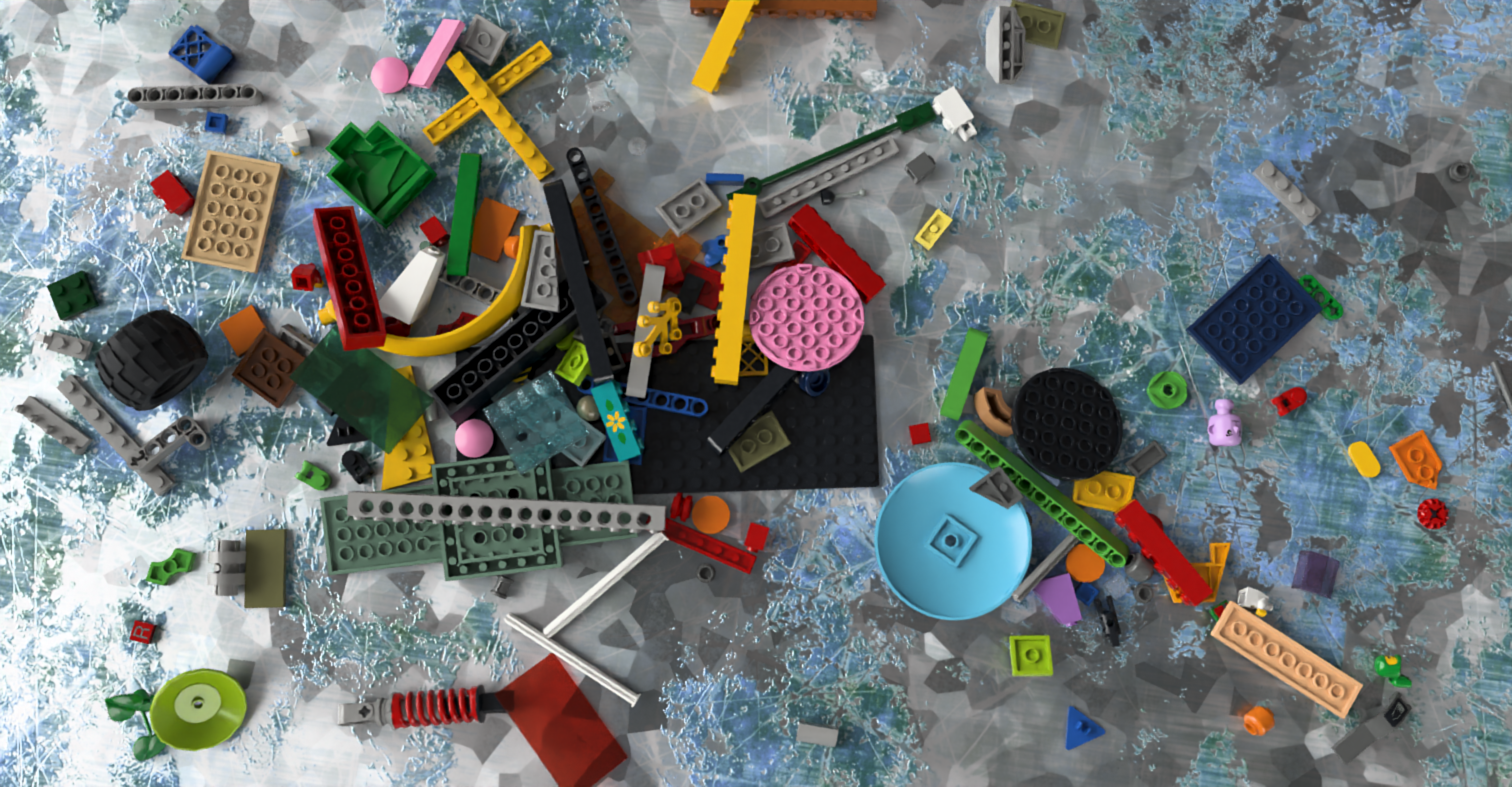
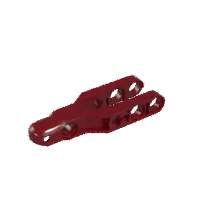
[612,313,720,363]

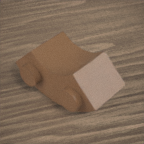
[973,387,1013,437]

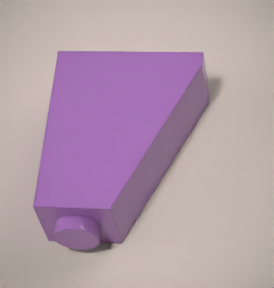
[1032,573,1082,627]

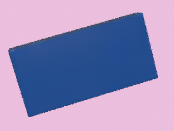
[706,173,744,186]

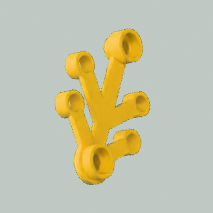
[633,297,682,357]

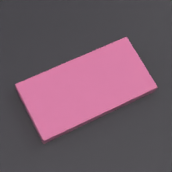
[407,19,465,89]

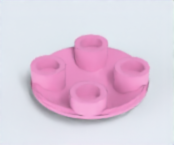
[371,57,409,94]
[455,419,494,458]

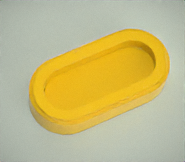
[1348,441,1381,478]

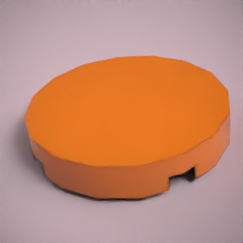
[692,496,730,534]
[1065,544,1105,583]

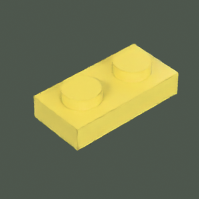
[914,209,952,250]

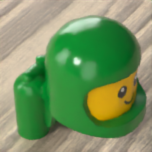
[1374,654,1412,688]

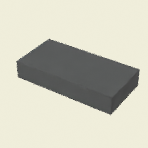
[1124,440,1167,479]

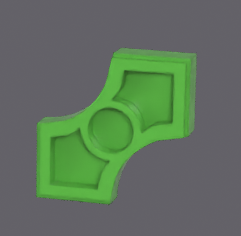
[145,548,197,586]

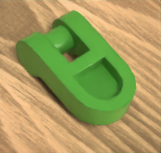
[294,460,332,491]

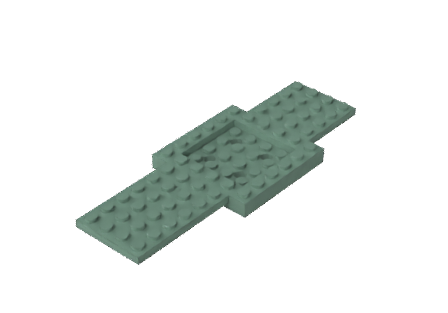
[320,450,639,582]

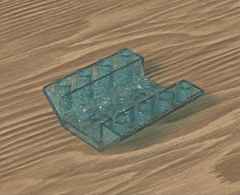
[483,370,590,475]

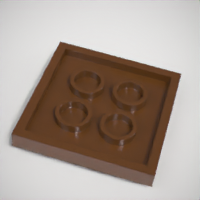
[232,328,312,408]

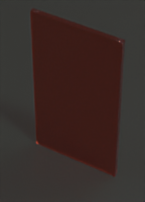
[495,653,628,787]

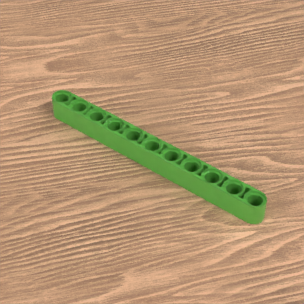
[955,420,1130,568]

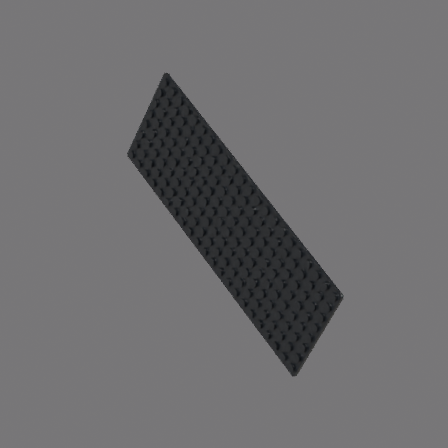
[456,335,879,498]

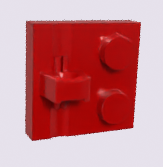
[637,243,684,287]

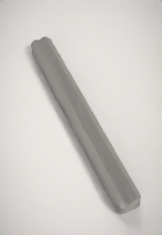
[1012,533,1079,602]

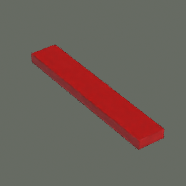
[645,516,757,574]

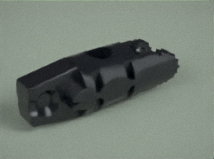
[1094,595,1122,647]

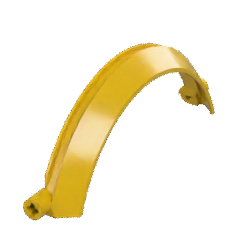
[318,223,554,357]

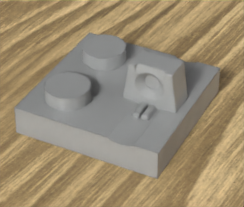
[459,13,510,66]

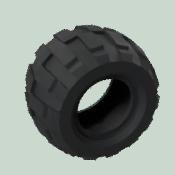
[95,310,209,411]

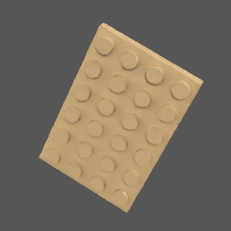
[181,150,283,274]

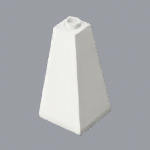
[379,246,446,325]

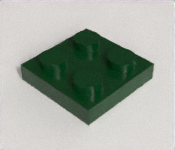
[47,271,99,321]

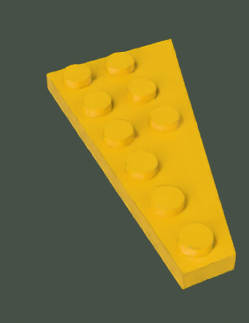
[381,365,436,490]

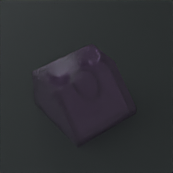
[1291,551,1340,599]

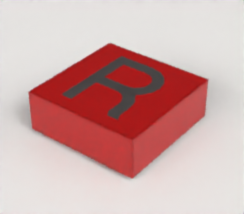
[129,620,157,644]

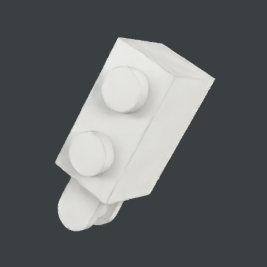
[932,86,977,142]

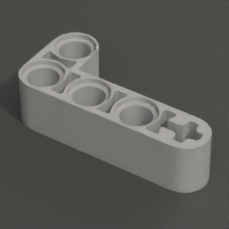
[127,416,211,474]

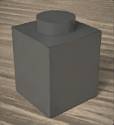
[904,152,936,184]

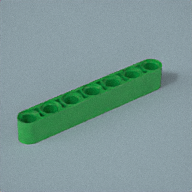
[447,152,482,276]

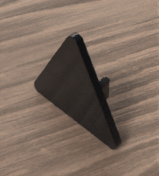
[326,407,369,446]

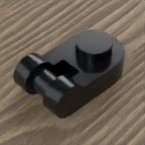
[341,450,375,485]

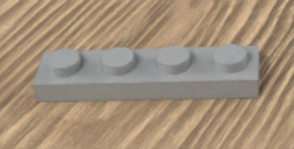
[1251,159,1322,226]

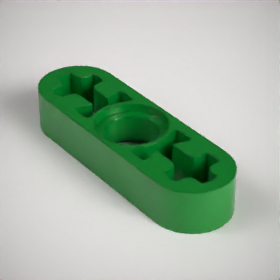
[1297,275,1344,321]

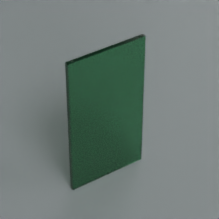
[289,324,434,454]

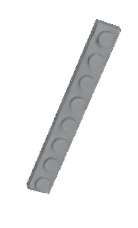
[757,135,899,219]
[56,374,176,496]

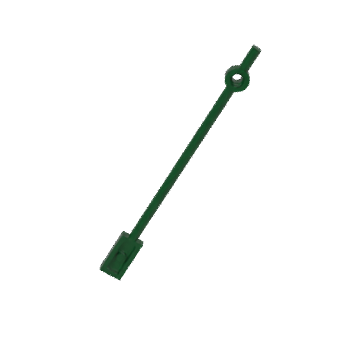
[726,101,937,201]

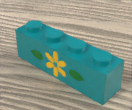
[590,380,645,462]

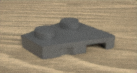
[969,466,1024,509]

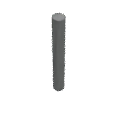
[1490,360,1512,415]

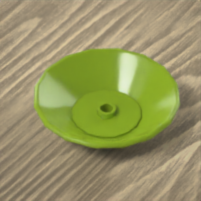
[149,668,247,751]

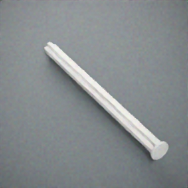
[543,530,669,638]
[504,613,641,707]

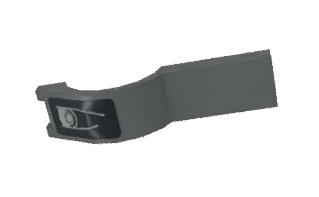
[1331,692,1412,765]

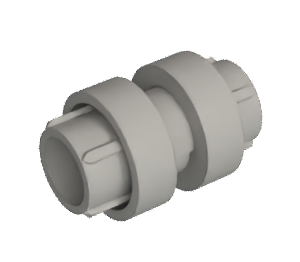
[207,540,246,596]

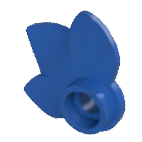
[700,235,728,268]

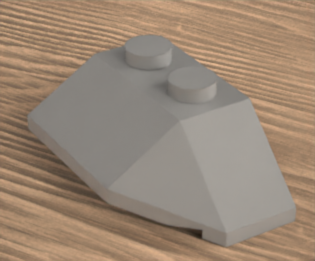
[986,6,1025,85]

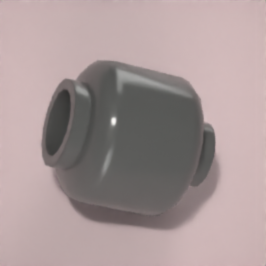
[1124,553,1154,582]

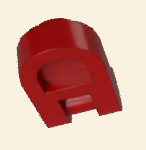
[1270,387,1307,417]

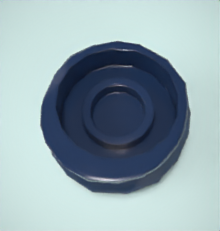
[799,368,830,396]

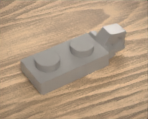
[35,332,93,361]

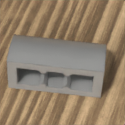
[796,720,839,747]

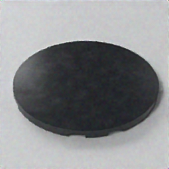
[1011,368,1123,481]

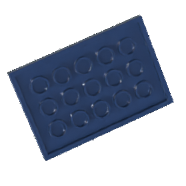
[1185,253,1323,386]

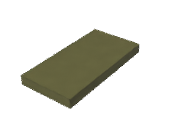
[244,529,287,608]

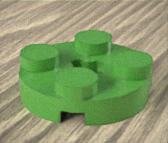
[1147,371,1188,410]

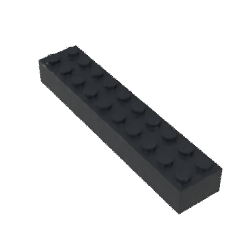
[428,277,608,425]

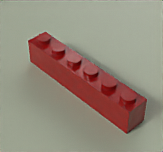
[787,204,886,305]
[1113,499,1214,607]

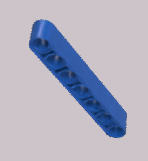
[577,376,708,418]

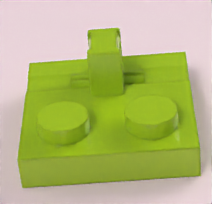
[555,340,593,386]
[1009,635,1053,676]

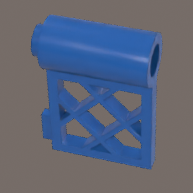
[168,24,233,85]

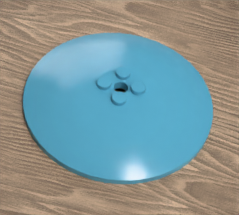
[874,462,1032,620]

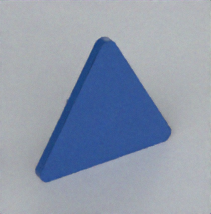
[1065,706,1106,750]

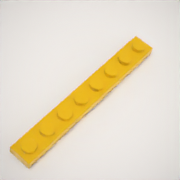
[422,40,553,146]
[445,51,555,182]

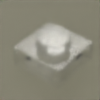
[1102,573,1131,601]

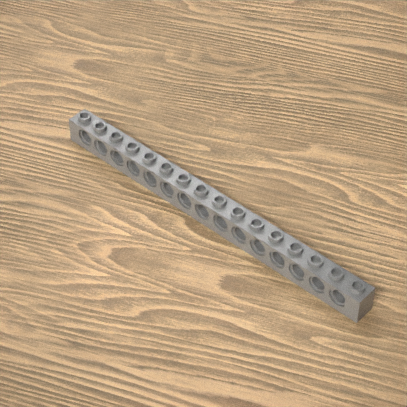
[347,491,667,534]

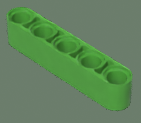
[940,327,988,421]

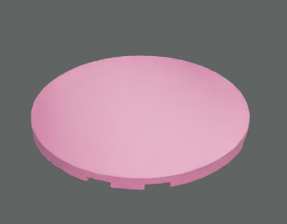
[749,264,865,371]

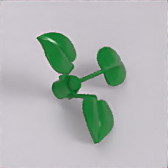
[104,689,166,761]

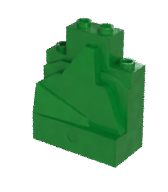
[325,120,438,229]

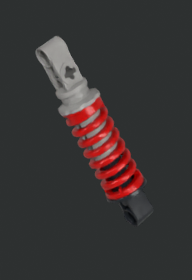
[338,685,514,730]

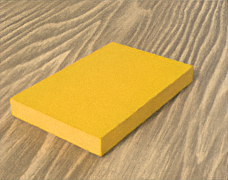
[1071,470,1136,512]

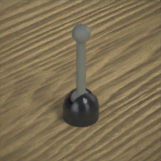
[821,189,866,205]

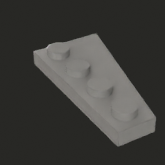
[521,230,560,313]

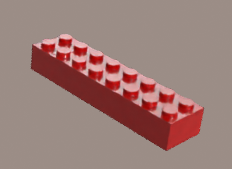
[313,206,387,351]

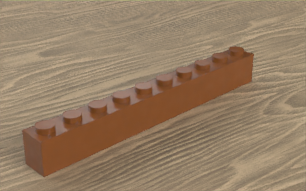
[690,0,877,20]

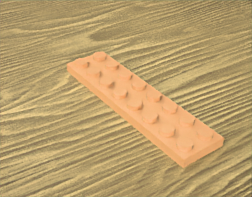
[1210,601,1363,719]

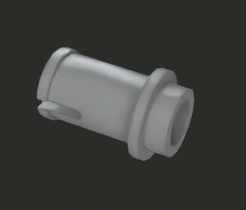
[422,397,440,421]

